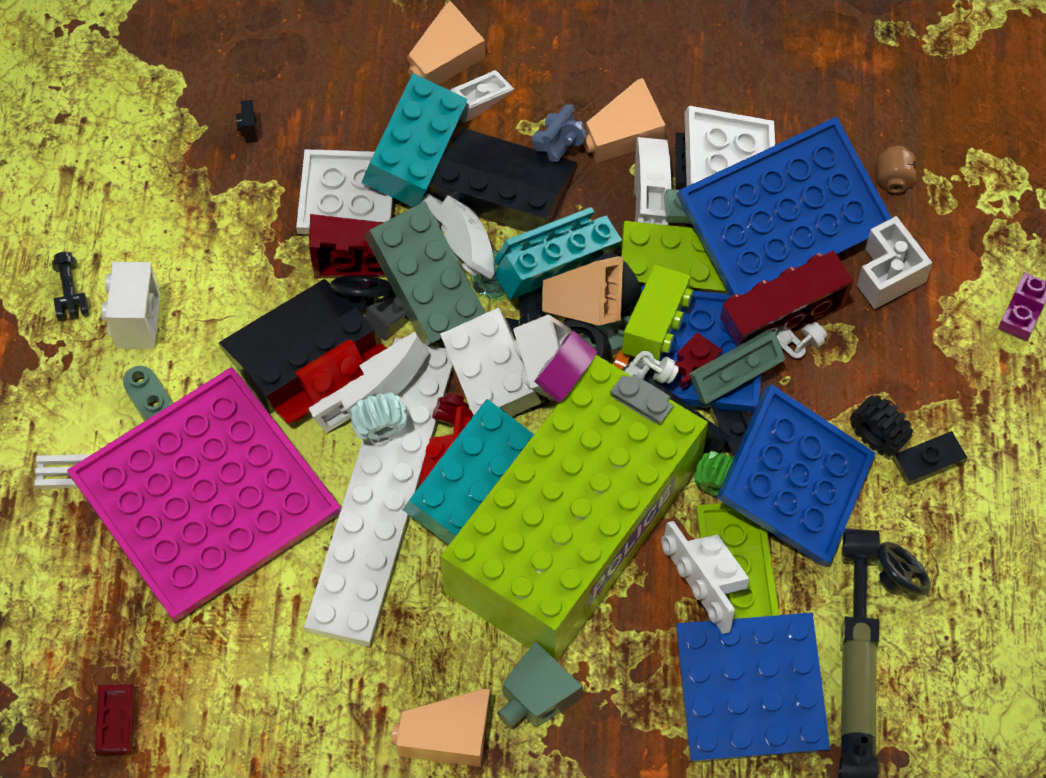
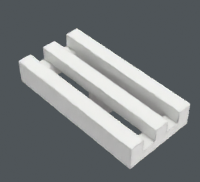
[34,454,91,489]

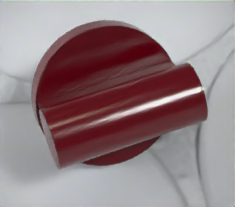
[432,393,469,426]

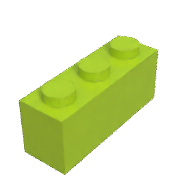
[621,264,693,361]

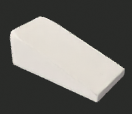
[450,70,514,123]

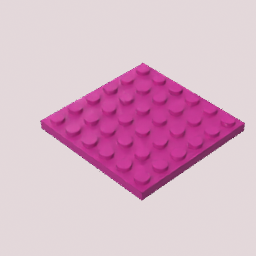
[67,367,341,623]

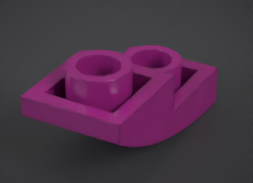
[998,272,1046,341]
[534,330,597,403]

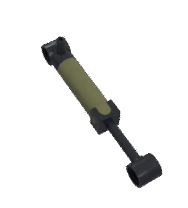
[838,528,880,778]

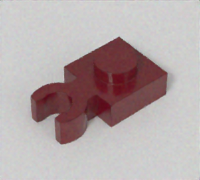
[675,332,723,389]

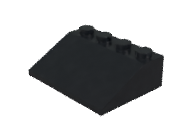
[430,128,577,235]
[218,279,377,414]

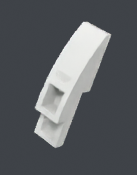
[634,137,671,225]
[421,193,494,279]
[309,332,429,433]

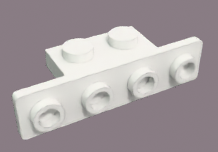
[661,521,749,634]

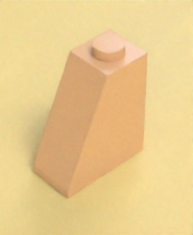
[408,1,485,85]
[583,78,665,163]
[542,256,623,326]
[391,689,490,767]

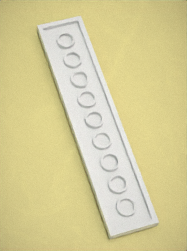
[304,338,454,647]

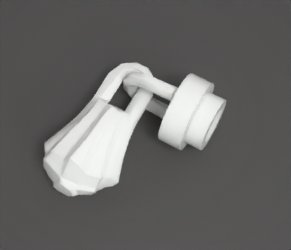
[776,322,827,359]
[624,351,678,384]

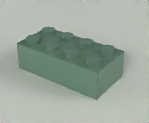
[364,201,485,346]

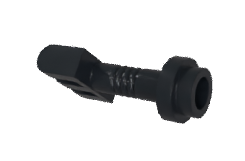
[52,251,89,321]

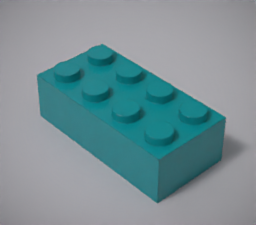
[361,73,468,207]
[402,399,534,545]

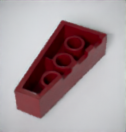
[309,214,386,279]
[720,250,854,346]

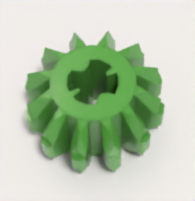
[694,451,734,496]

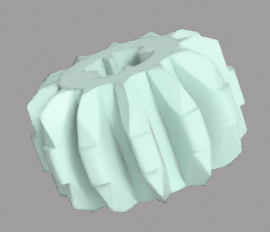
[350,392,407,441]

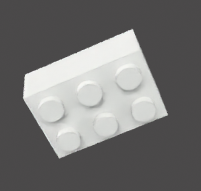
[440,307,542,416]

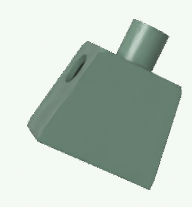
[497,642,582,728]

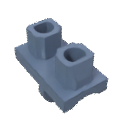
[532,105,587,162]

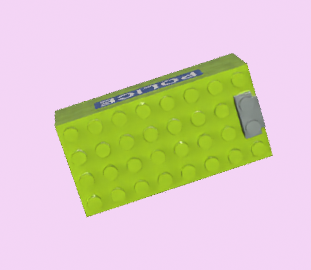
[440,355,708,661]

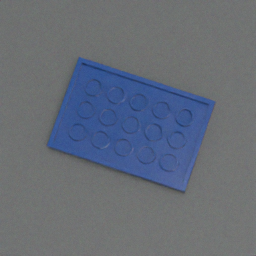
[676,116,892,296]

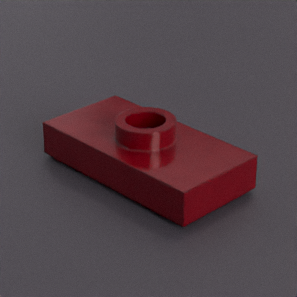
[95,684,135,755]

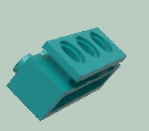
[494,207,622,300]

